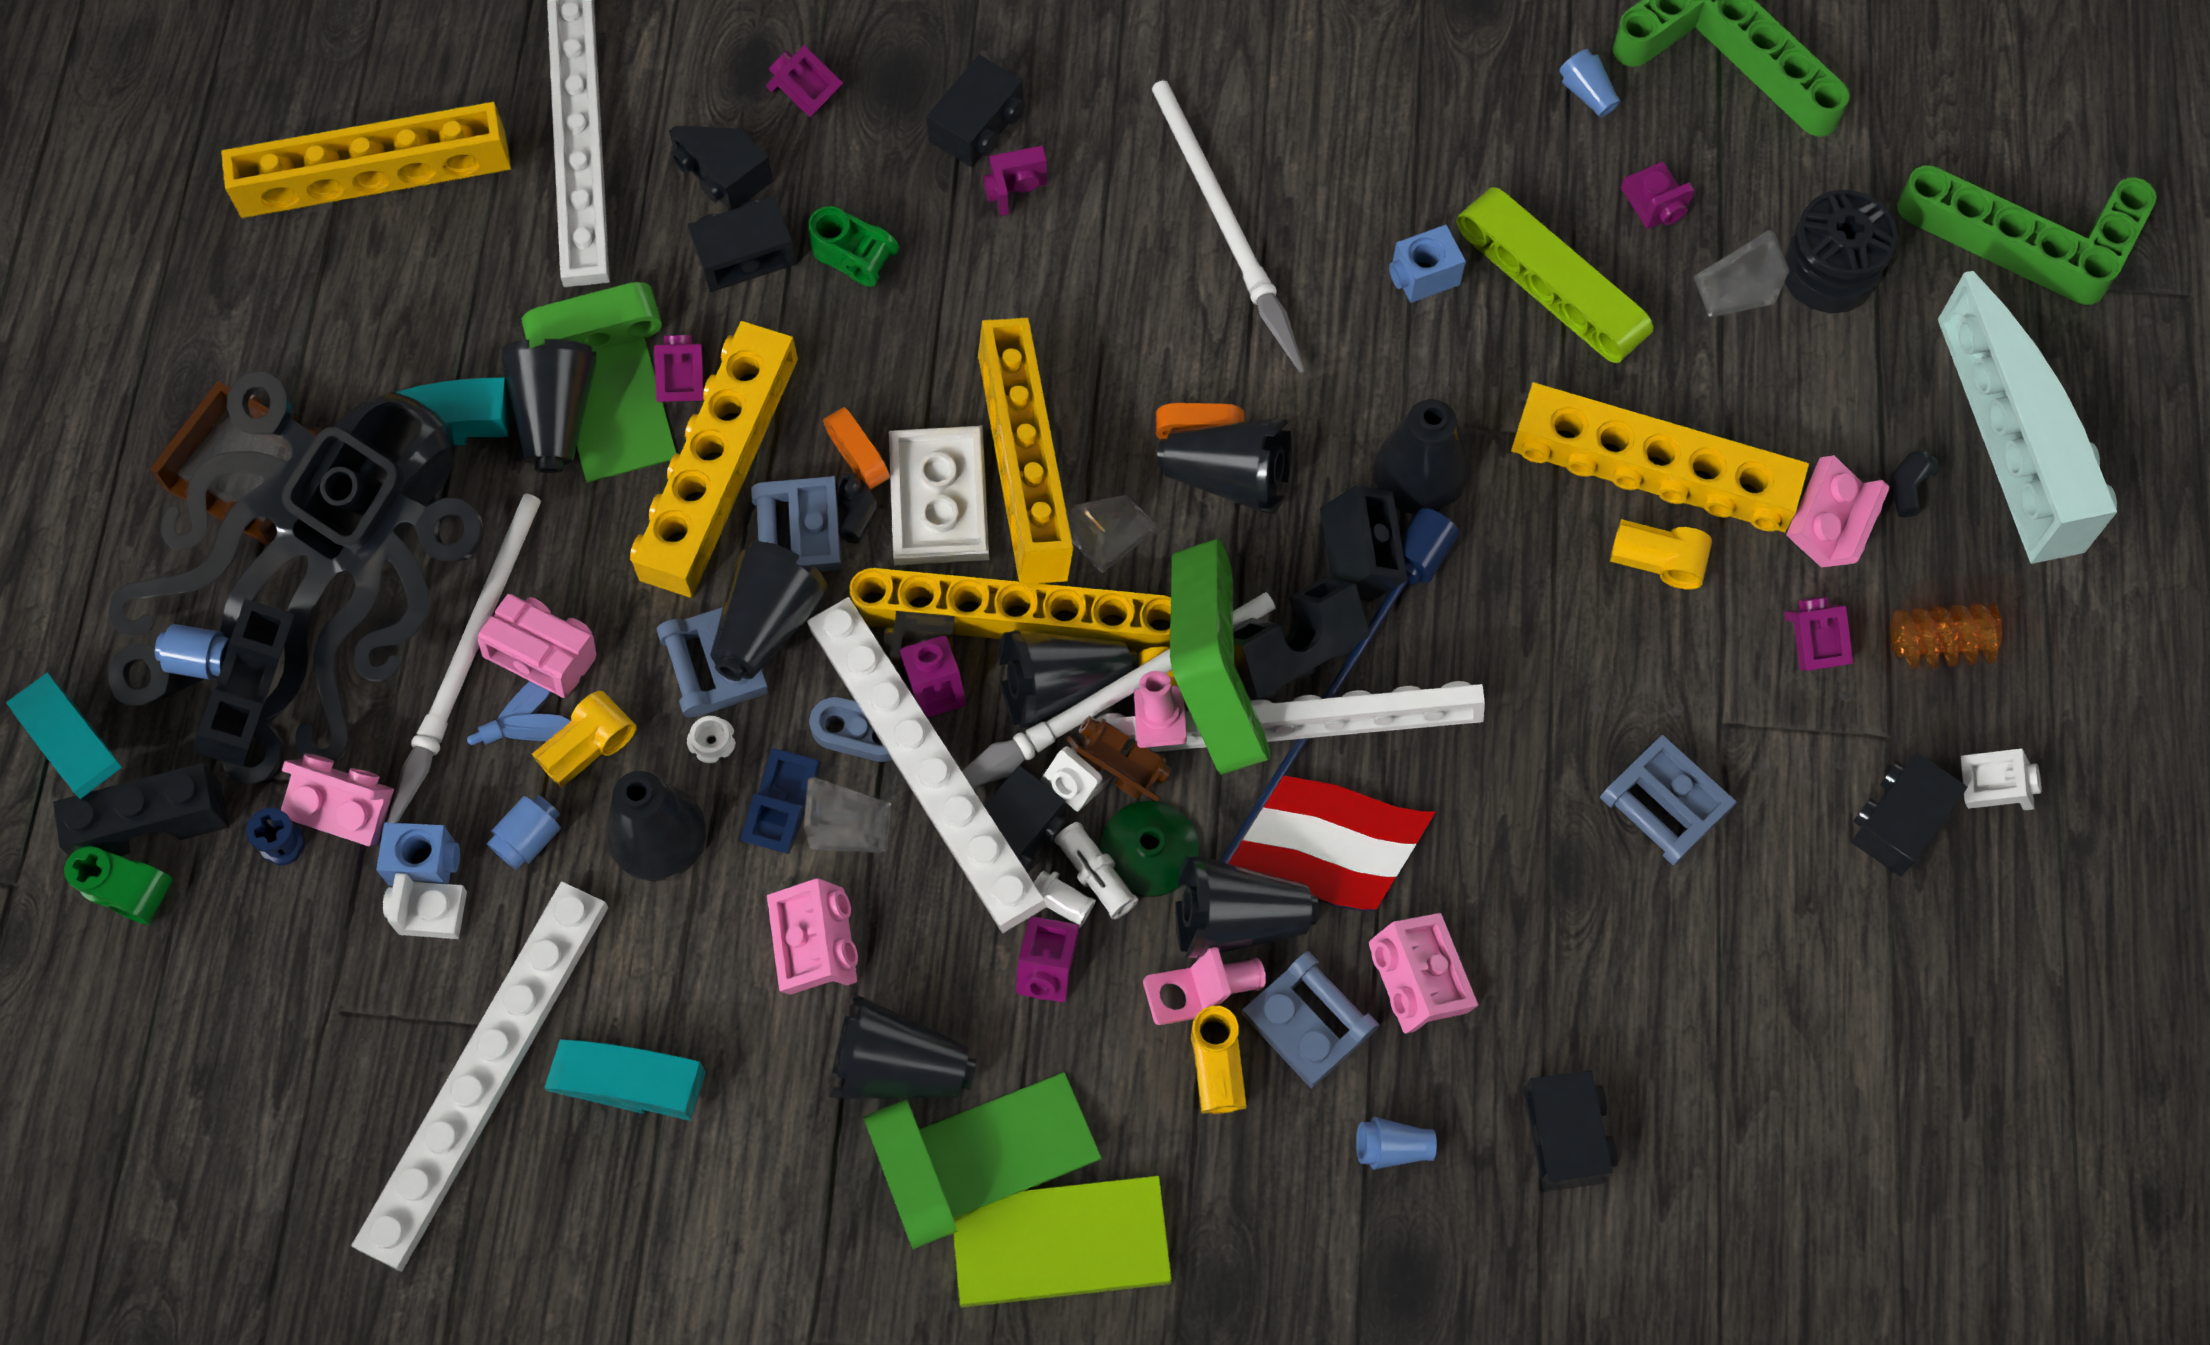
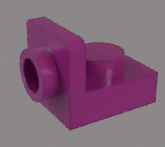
[766,45,843,117]
[983,146,1047,216]
[1621,162,1695,230]
[654,335,704,402]
[1784,597,1853,671]
[900,636,966,718]
[1016,916,1079,1002]

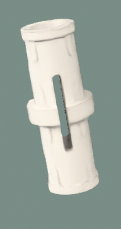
[1054,822,1138,919]

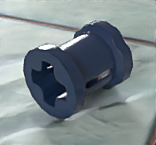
[246,807,305,866]

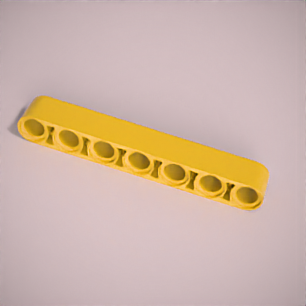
[850,568,1171,652]

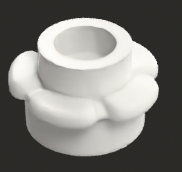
[687,716,736,763]

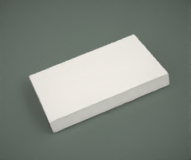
[889,426,990,565]

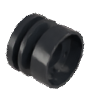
[1781,189,1898,314]

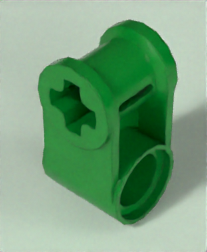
[809,206,899,287]
[64,846,173,925]

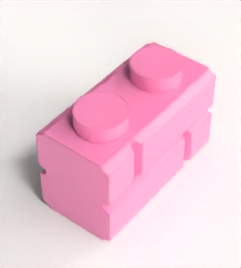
[477,594,597,699]

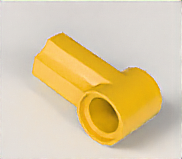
[1610,519,1712,590]
[532,691,637,788]
[1191,1005,1246,1114]

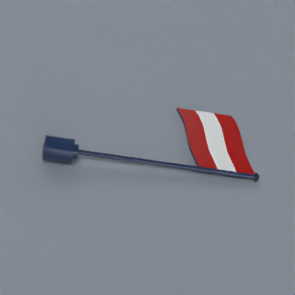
[1220,508,1460,911]

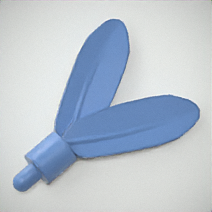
[467,681,570,745]

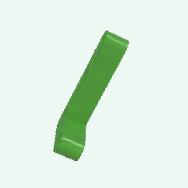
[1613,0,1850,136]
[1897,166,2156,305]
[1170,538,1270,775]

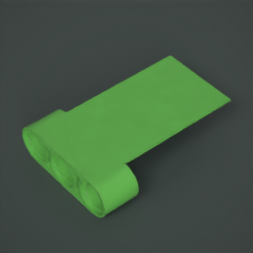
[522,282,676,483]
[863,1072,1102,1249]

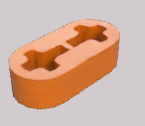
[1156,403,1245,439]
[823,407,890,490]

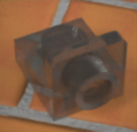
[883,611,957,673]

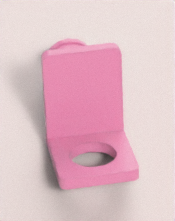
[1134,671,1187,748]
[1143,947,1266,1025]

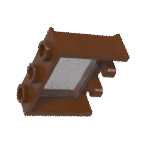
[150,381,323,546]

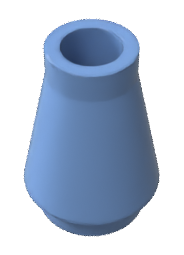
[1559,49,1621,118]
[1356,1117,1437,1170]

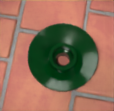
[1100,801,1199,897]

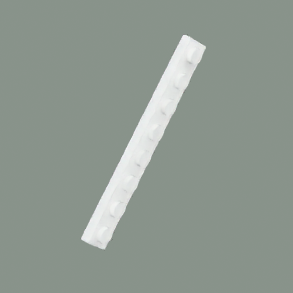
[547,0,610,287]
[807,597,1046,933]
[1099,681,1485,755]
[351,881,608,1272]

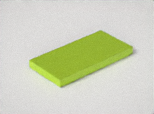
[953,1176,1171,1308]

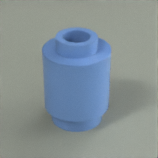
[154,624,231,680]
[487,795,561,870]

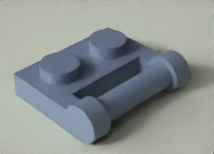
[751,476,842,573]
[656,607,769,718]
[1600,734,1737,866]
[1242,951,1379,1089]

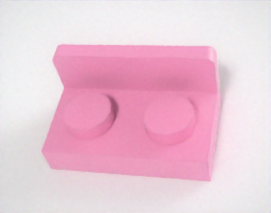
[1786,455,1890,568]
[281,753,394,847]
[767,878,858,995]
[1369,913,1479,1033]

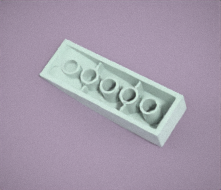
[1938,271,2117,564]

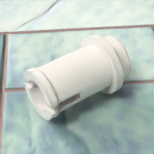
[1034,870,1096,928]

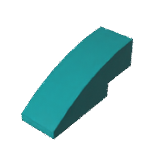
[396,377,512,445]
[6,672,122,799]
[544,1039,706,1121]

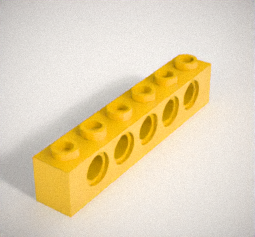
[221,102,511,218]
[978,318,1073,585]
[630,321,798,598]
[1511,382,1809,533]

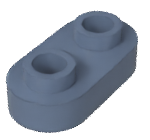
[809,697,892,762]

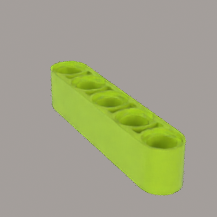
[1456,187,1653,363]

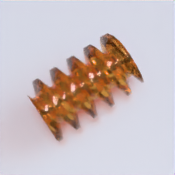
[1890,602,2002,670]

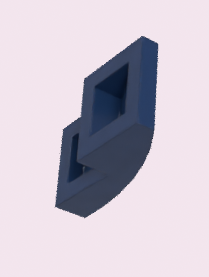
[740,748,822,854]

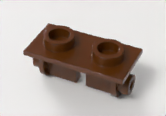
[1066,716,1171,802]

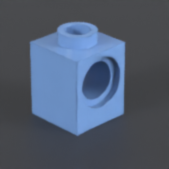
[1389,225,1466,303]
[376,822,460,886]

